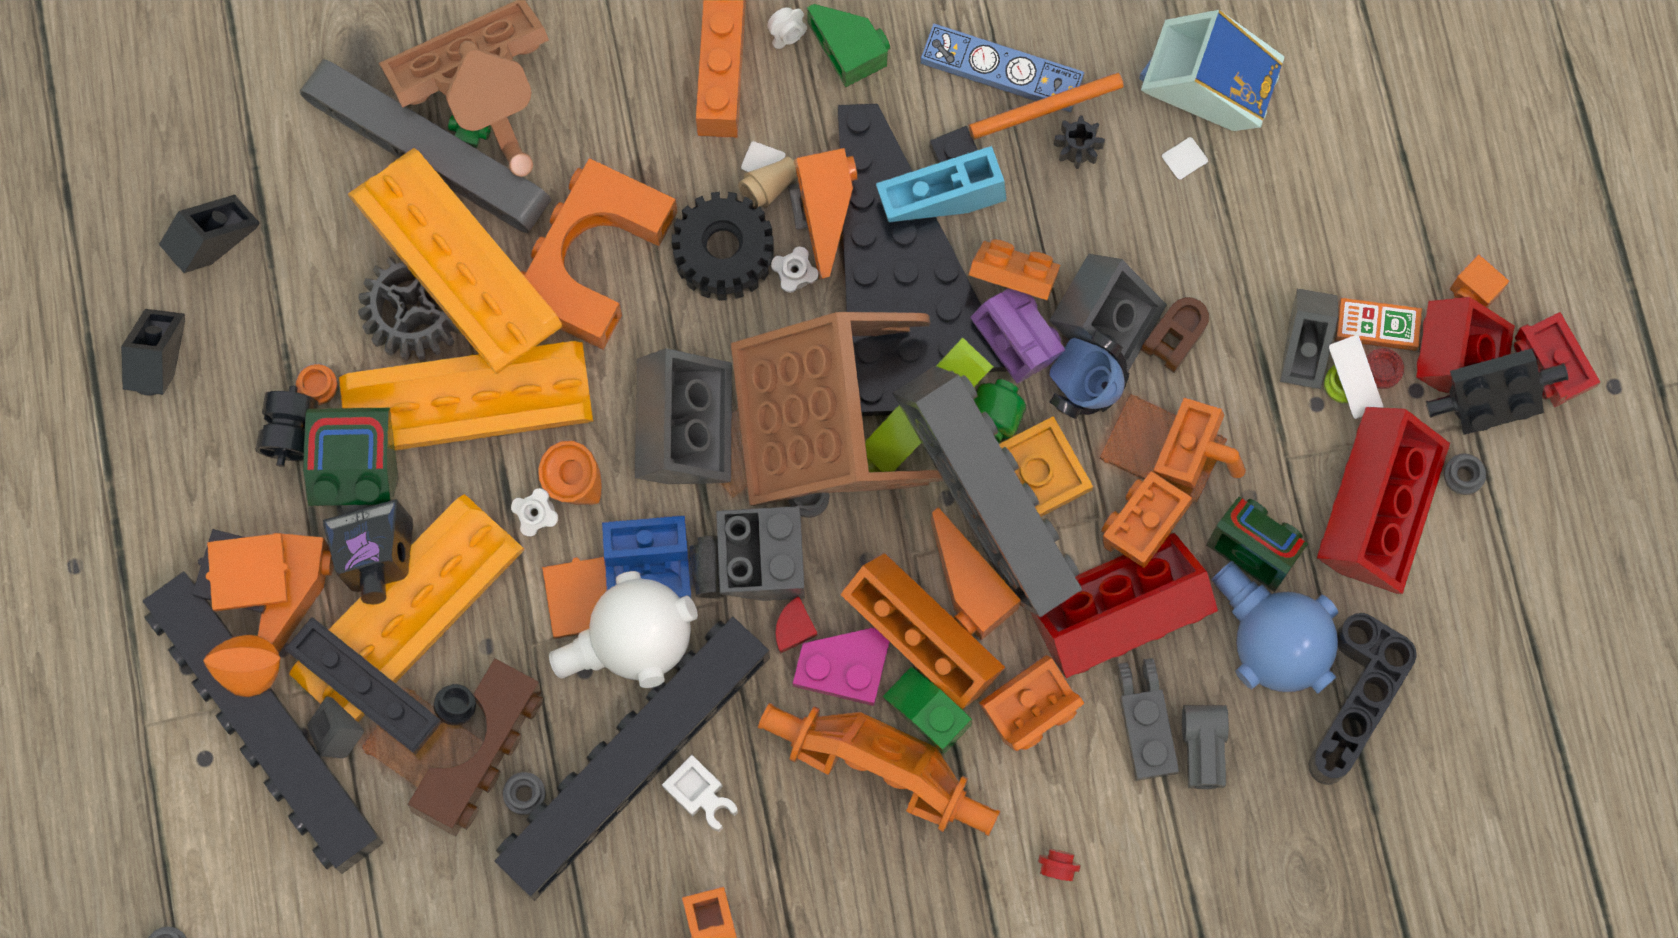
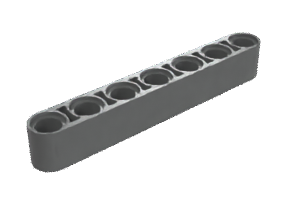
[299,59,551,233]

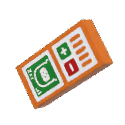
[1335,298,1422,351]

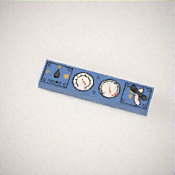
[920,23,1084,112]

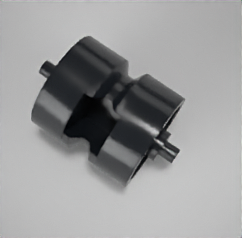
[255,386,318,467]

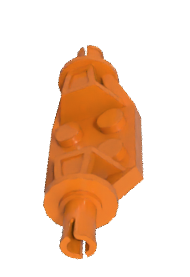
[758,703,1000,836]

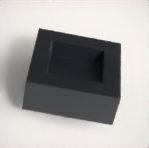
[929,126,978,163]

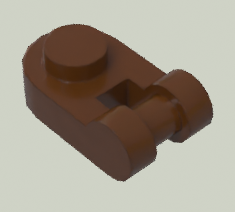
[1141,297,1209,373]

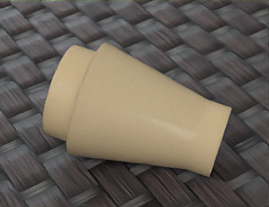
[738,156,797,209]

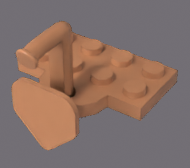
[379,0,549,177]

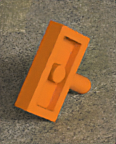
[1153,398,1246,488]

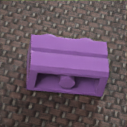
[970,288,1065,384]

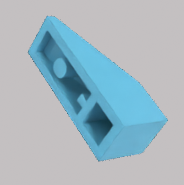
[876,146,1006,222]

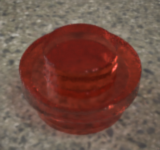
[1366,348,1404,389]

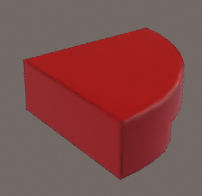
[776,597,817,654]

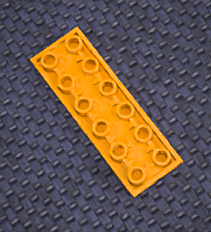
[348,148,562,374]
[339,341,593,450]
[289,494,525,722]

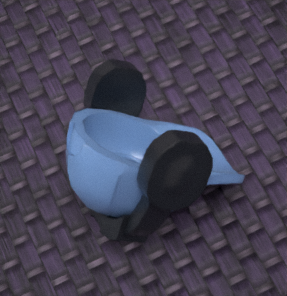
[1049,330,1130,419]

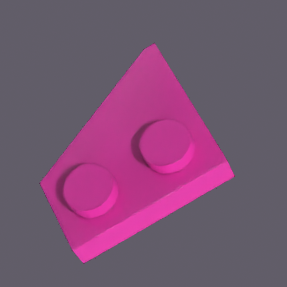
[793,627,890,706]

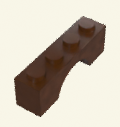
[408,658,543,837]

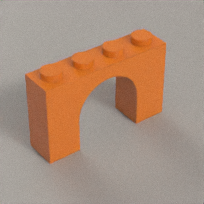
[521,158,678,350]

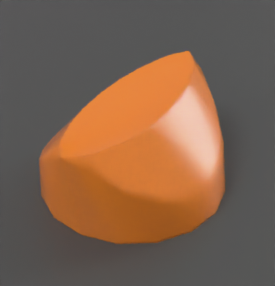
[538,441,602,505]
[203,635,280,697]

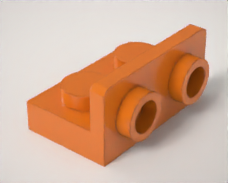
[1101,471,1192,568]

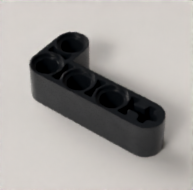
[1308,613,1417,785]

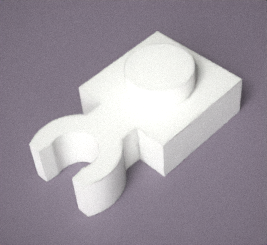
[662,755,738,832]

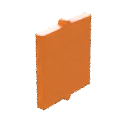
[206,533,289,611]
[542,557,607,639]

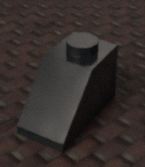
[159,195,260,273]
[121,309,185,396]

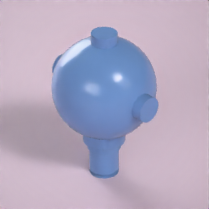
[1211,561,1339,694]

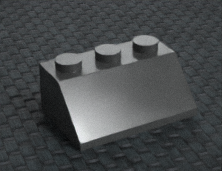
[635,348,732,485]

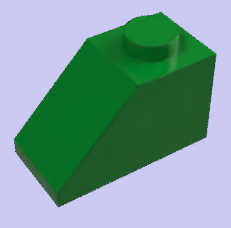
[807,4,891,88]
[882,667,972,755]

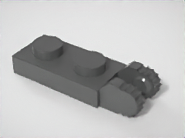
[1117,658,1179,781]

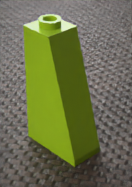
[865,338,993,472]

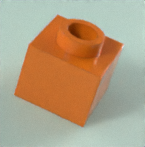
[1450,254,1510,308]

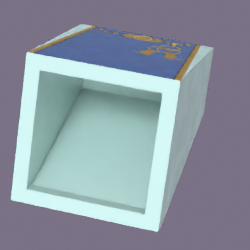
[1141,10,1284,131]

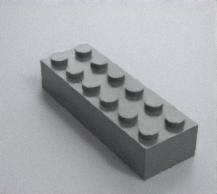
[893,366,1082,617]

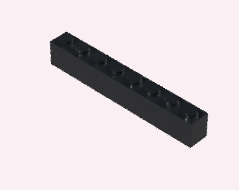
[143,571,383,874]
[494,616,770,901]

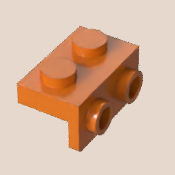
[979,655,1084,751]

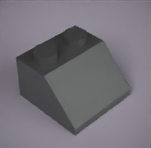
[1049,254,1167,372]

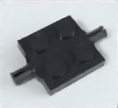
[1425,348,1569,435]

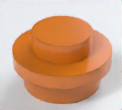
[296,364,338,405]

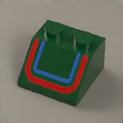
[303,407,399,506]
[1206,497,1308,592]

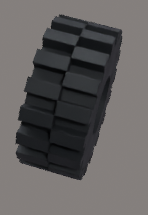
[672,191,774,300]

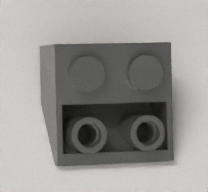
[716,506,805,601]

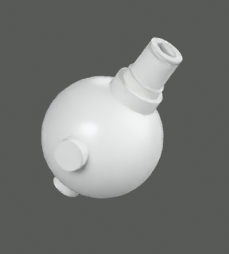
[549,571,698,688]

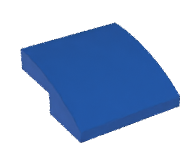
[602,515,692,599]

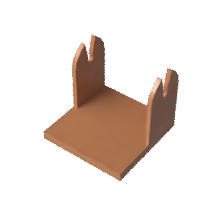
[731,312,944,506]

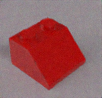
[1416,297,1515,393]

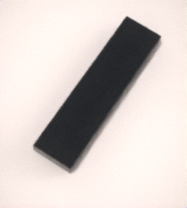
[285,617,443,755]

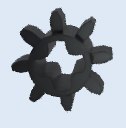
[1054,115,1105,169]

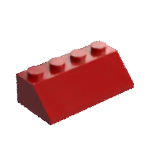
[1317,407,1450,594]
[1030,532,1218,678]

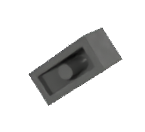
[1280,288,1338,389]

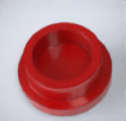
[1038,849,1081,881]

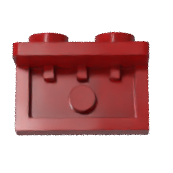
[1514,312,1600,408]

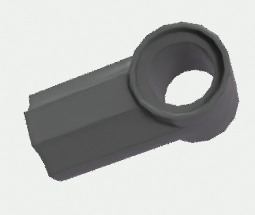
[1182,705,1229,789]

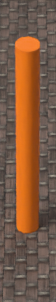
[968,73,1124,140]

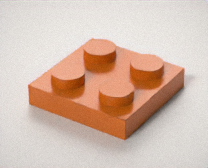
[969,239,1061,300]

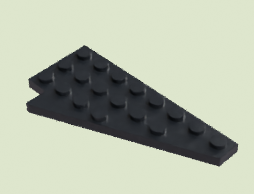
[838,103,1008,416]

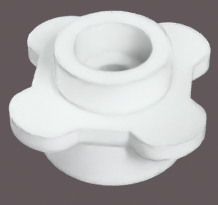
[767,8,807,49]
[771,247,818,293]
[511,488,558,536]

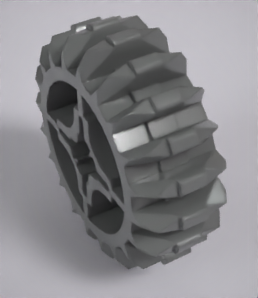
[358,256,461,361]

